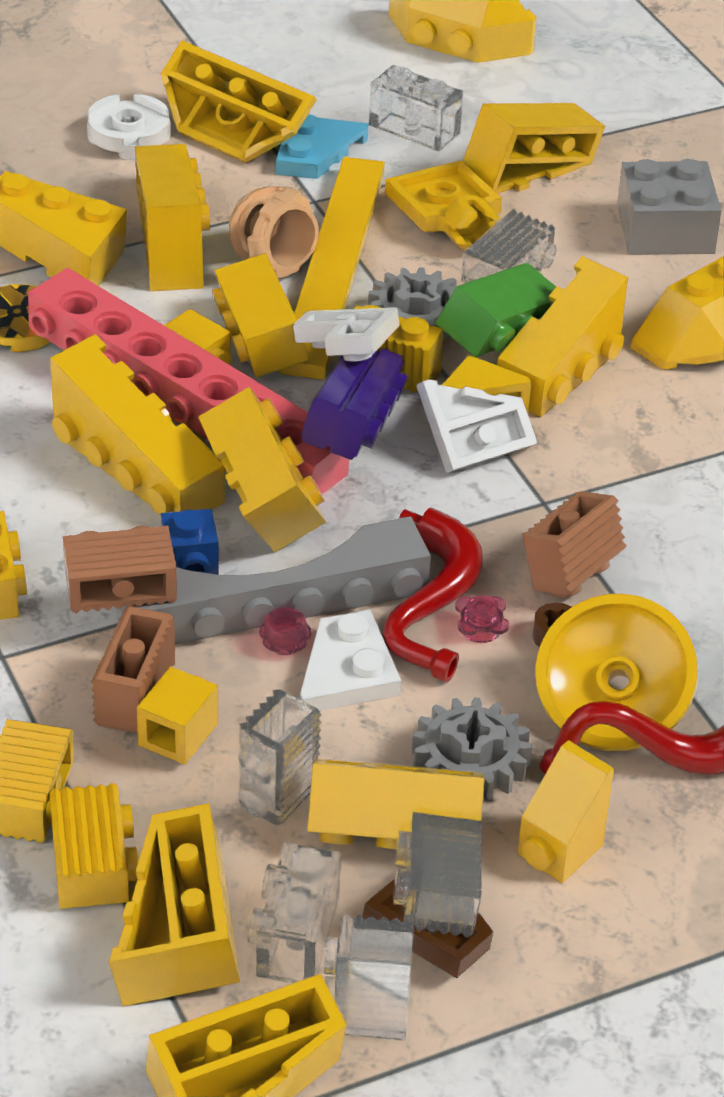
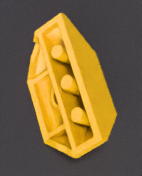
[389,0,537,63]
[160,40,317,163]
[630,256,724,370]

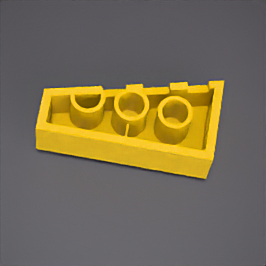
[50,334,225,515]

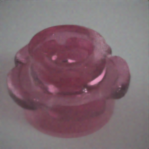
[259,607,311,655]

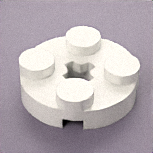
[87,94,171,160]

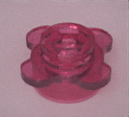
[455,595,509,643]

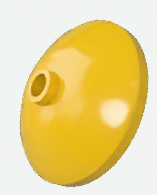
[535,593,698,751]

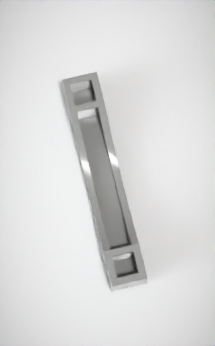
[115,516,431,644]

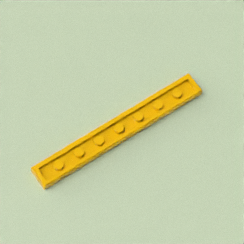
[279,156,385,380]

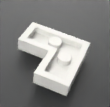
[293,307,399,361]

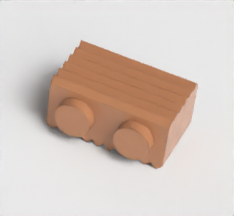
[522,491,627,598]
[63,526,177,614]
[91,606,175,733]

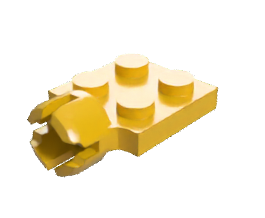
[385,160,502,253]

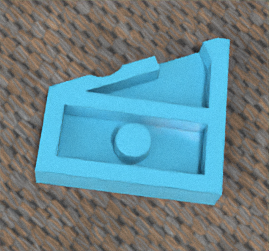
[276,114,369,179]

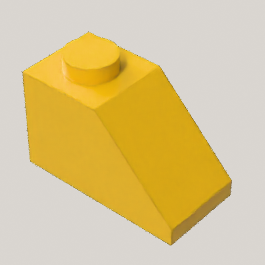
[518,740,614,883]

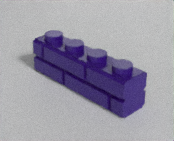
[301,348,408,460]

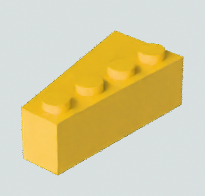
[135,144,210,291]

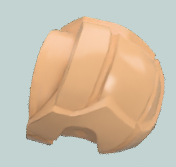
[229,186,319,278]

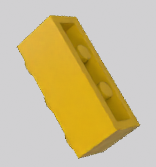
[212,253,309,378]
[307,758,484,854]

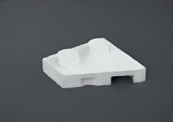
[300,609,401,714]

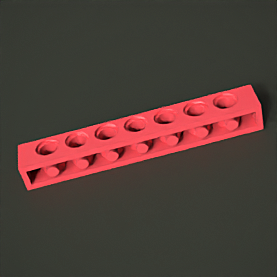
[28,267,349,494]

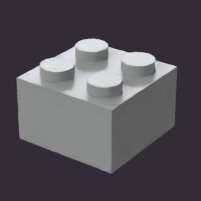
[617,159,721,255]

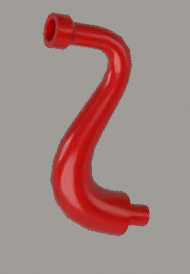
[382,507,483,683]
[539,701,724,775]

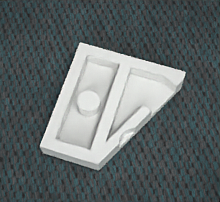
[416,379,537,473]

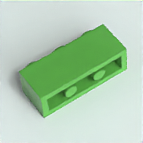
[435,262,556,358]

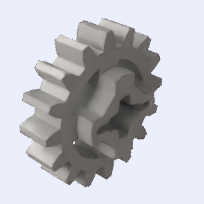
[368,267,457,338]
[412,697,532,801]

